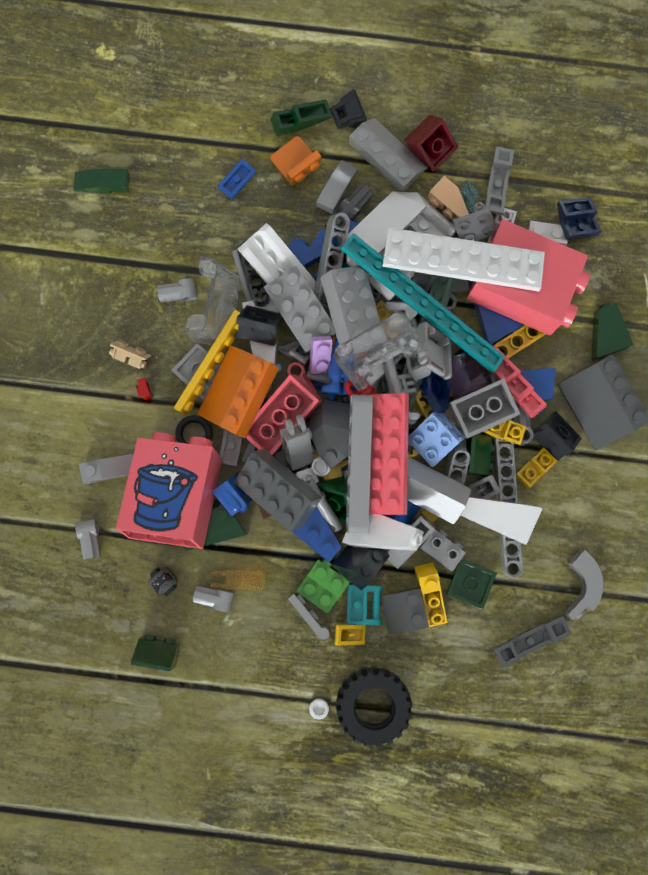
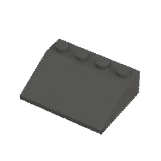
[558,355,648,451]

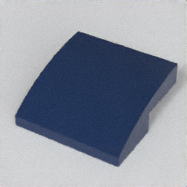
[557,197,602,240]

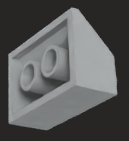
[447,379,520,439]

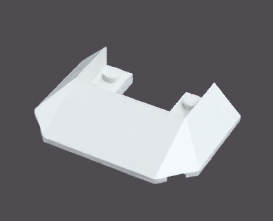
[346,191,457,301]

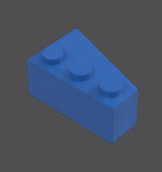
[293,507,342,562]

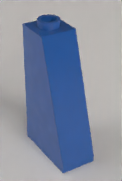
[468,280,523,345]

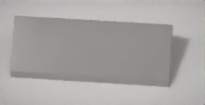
[407,457,471,524]

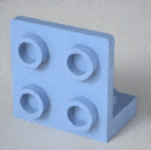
[408,409,465,467]

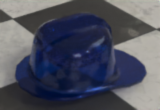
[421,371,451,414]

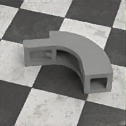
[564,550,603,620]

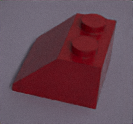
[404,115,458,172]

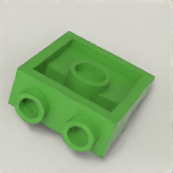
[296,558,350,614]

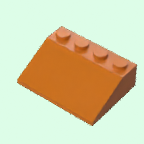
[197,345,279,438]

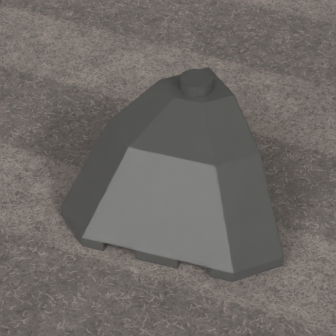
[309,398,350,469]

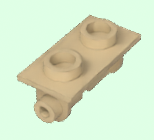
[109,340,151,369]

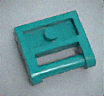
[346,585,383,625]

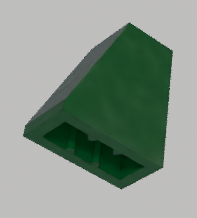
[591,302,633,361]

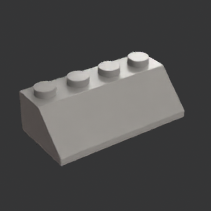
[349,118,428,192]

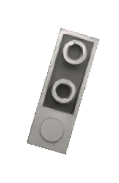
[387,514,436,569]

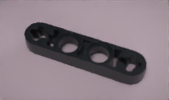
[239,241,270,307]

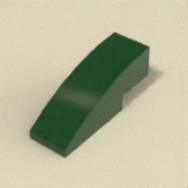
[270,99,332,136]
[73,169,130,194]

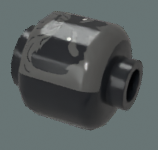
[149,567,178,596]

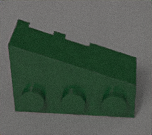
[183,504,247,551]

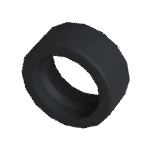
[175,415,213,444]

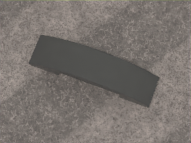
[494,616,572,668]

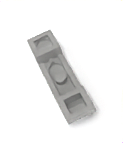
[485,146,514,215]

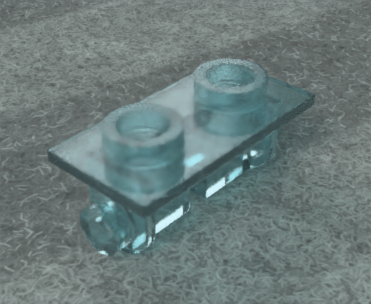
[459,181,481,214]

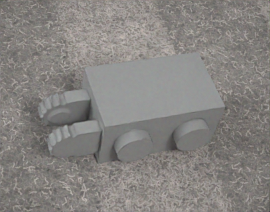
[280,415,315,471]

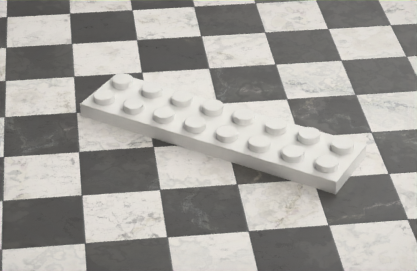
[382,227,545,291]

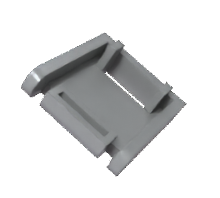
[418,322,452,380]

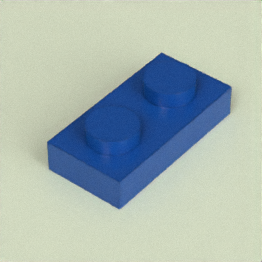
[218,159,257,200]

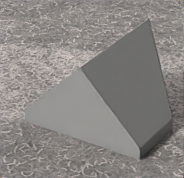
[277,340,310,369]

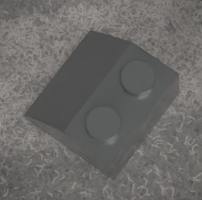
[380,587,429,634]

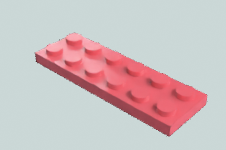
[369,393,409,515]

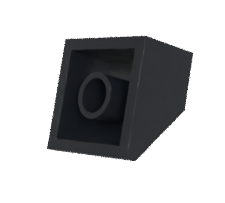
[331,545,390,591]

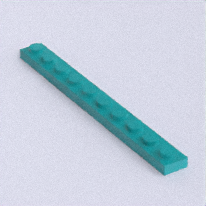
[340,233,505,373]

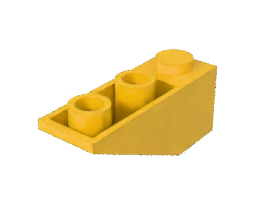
[414,562,447,627]

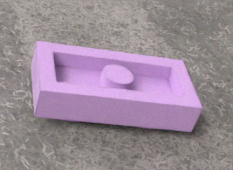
[309,336,332,374]

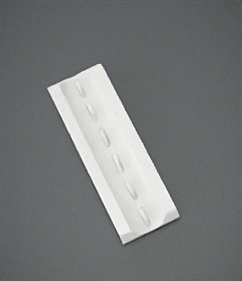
[238,223,332,319]

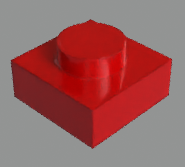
[136,377,153,400]

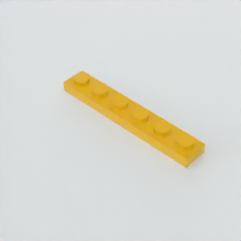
[174,310,240,416]

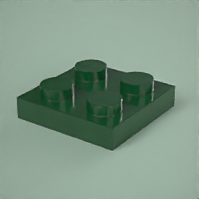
[446,559,497,609]

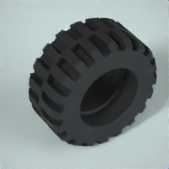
[336,666,413,747]

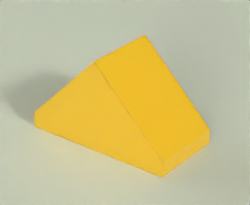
[335,623,366,646]

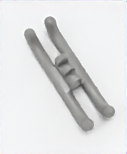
[383,346,420,425]

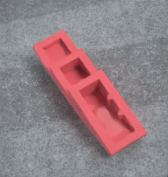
[492,345,547,418]

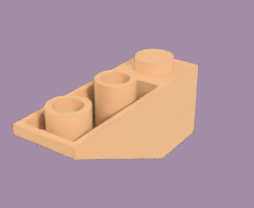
[427,176,469,220]

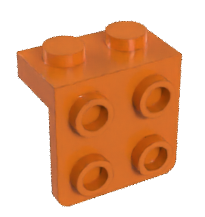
[270,136,321,186]

